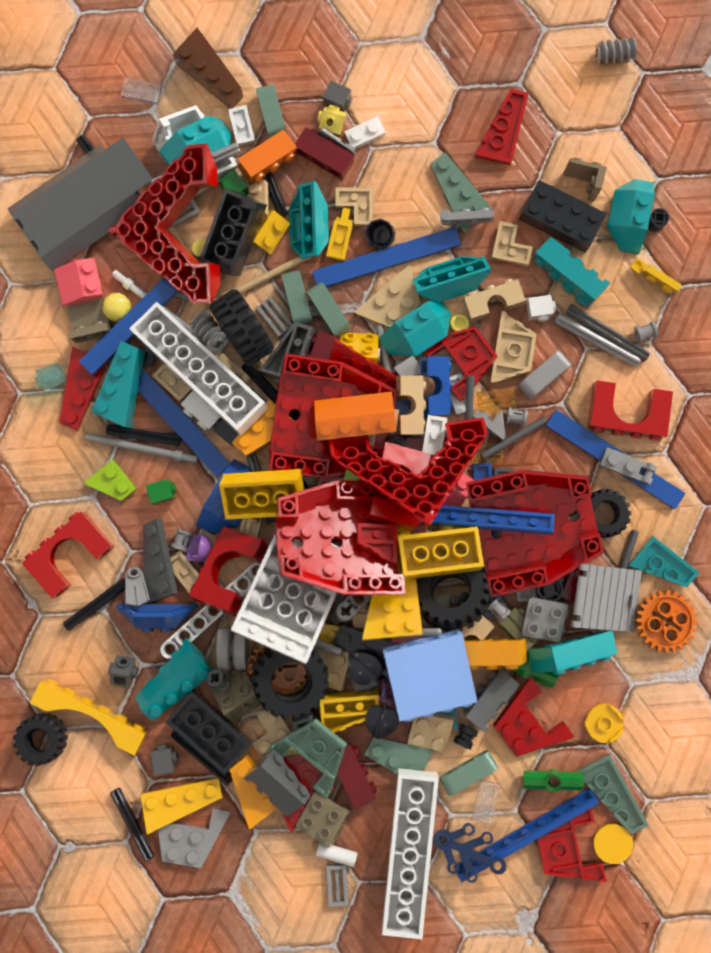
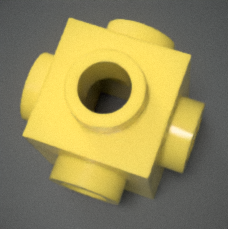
[317,105,347,135]

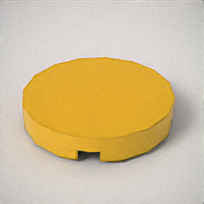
[584,703,624,743]
[593,823,633,864]

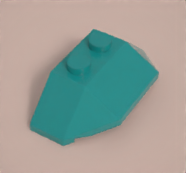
[159,116,232,165]
[607,179,655,255]
[289,181,329,259]
[412,256,491,303]
[378,300,451,357]

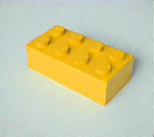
[219,469,304,520]
[397,527,484,580]

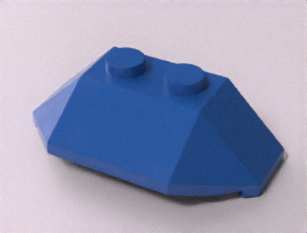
[196,459,252,534]
[117,604,198,632]

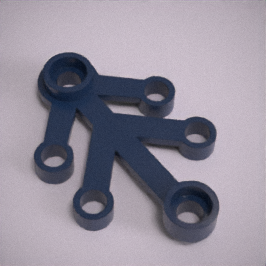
[434,823,507,883]

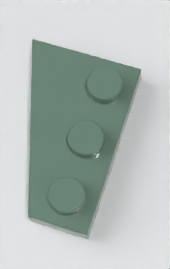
[364,737,434,774]

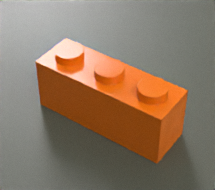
[237,129,297,184]

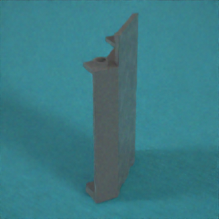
[7,138,153,271]

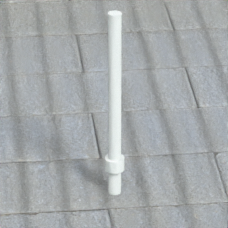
[112,270,202,343]

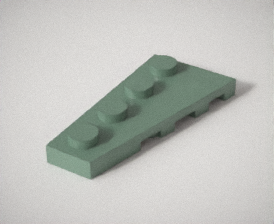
[430,152,492,234]
[575,753,649,835]

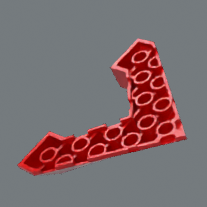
[107,143,221,303]
[329,417,488,526]

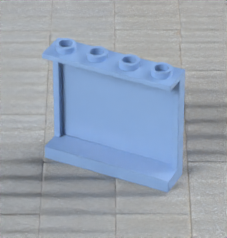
[382,629,477,722]

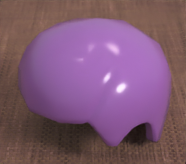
[186,533,212,562]

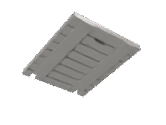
[571,564,642,632]

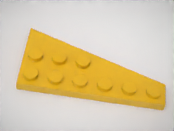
[362,529,423,641]

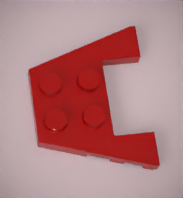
[424,326,497,403]
[493,676,574,757]
[283,754,335,832]
[537,808,607,882]

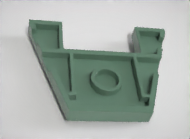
[267,719,347,799]

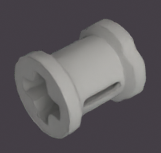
[634,321,658,343]
[505,407,528,427]
[171,528,193,552]
[487,596,511,622]

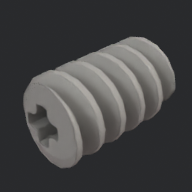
[595,37,637,65]
[191,310,229,353]

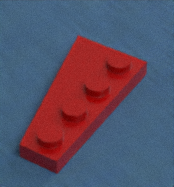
[474,89,529,166]
[328,339,396,389]
[59,347,108,431]

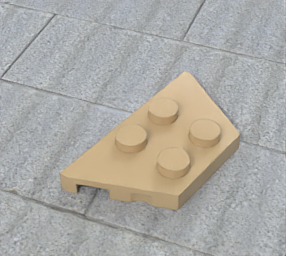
[354,265,421,328]
[490,311,537,384]

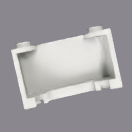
[153,105,237,197]

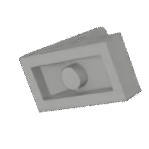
[473,410,505,442]

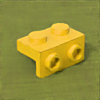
[253,210,290,255]

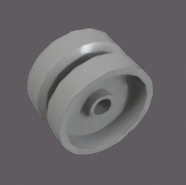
[216,627,249,670]

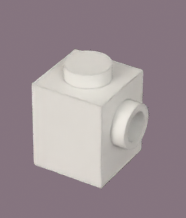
[526,295,556,322]

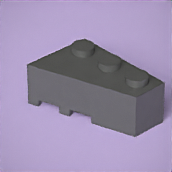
[259,322,316,380]
[462,668,520,732]
[243,749,310,816]

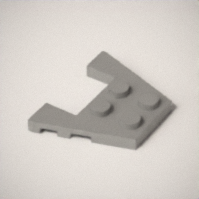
[158,807,231,868]

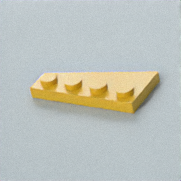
[140,778,222,834]

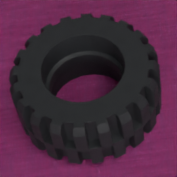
[209,289,274,366]
[416,569,490,632]
[251,647,329,719]

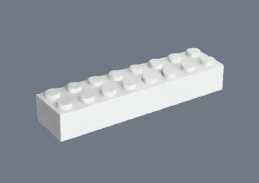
[129,302,268,436]
[382,768,439,939]

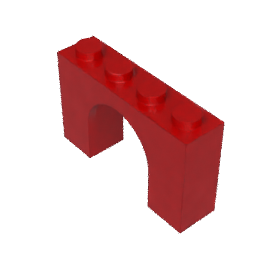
[587,380,673,441]
[366,442,431,532]
[22,512,115,598]
[189,526,269,617]

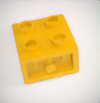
[340,333,378,364]

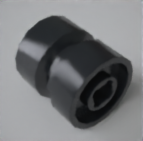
[536,580,563,601]

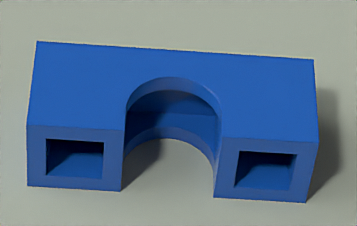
[420,356,452,415]

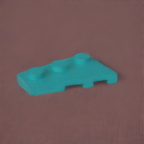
[628,535,700,587]

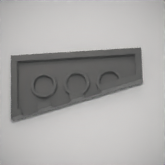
[143,519,178,604]

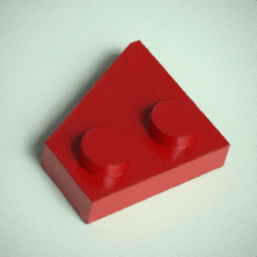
[356,523,398,565]

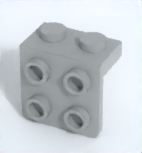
[522,597,569,643]

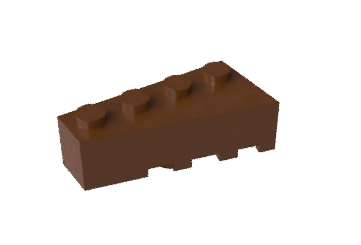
[173,27,243,109]

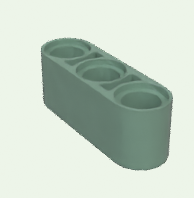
[256,84,287,138]
[281,270,313,324]
[306,282,351,337]
[439,750,498,796]

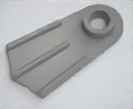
[317,128,356,156]
[125,567,150,607]

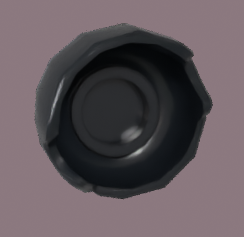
[365,219,396,249]

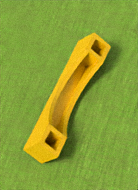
[30,679,149,756]

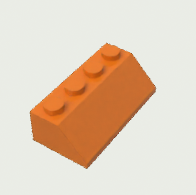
[314,392,396,441]

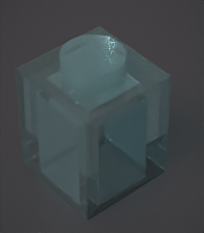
[35,363,66,391]

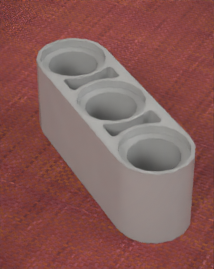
[518,350,572,400]

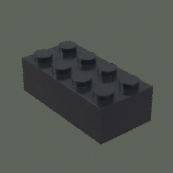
[519,180,607,253]
[199,188,267,276]
[165,690,253,775]

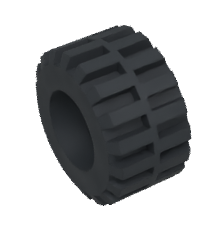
[578,489,631,538]
[13,713,68,766]

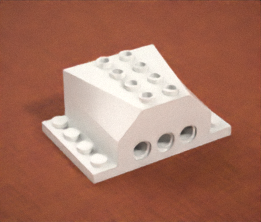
[231,533,339,664]

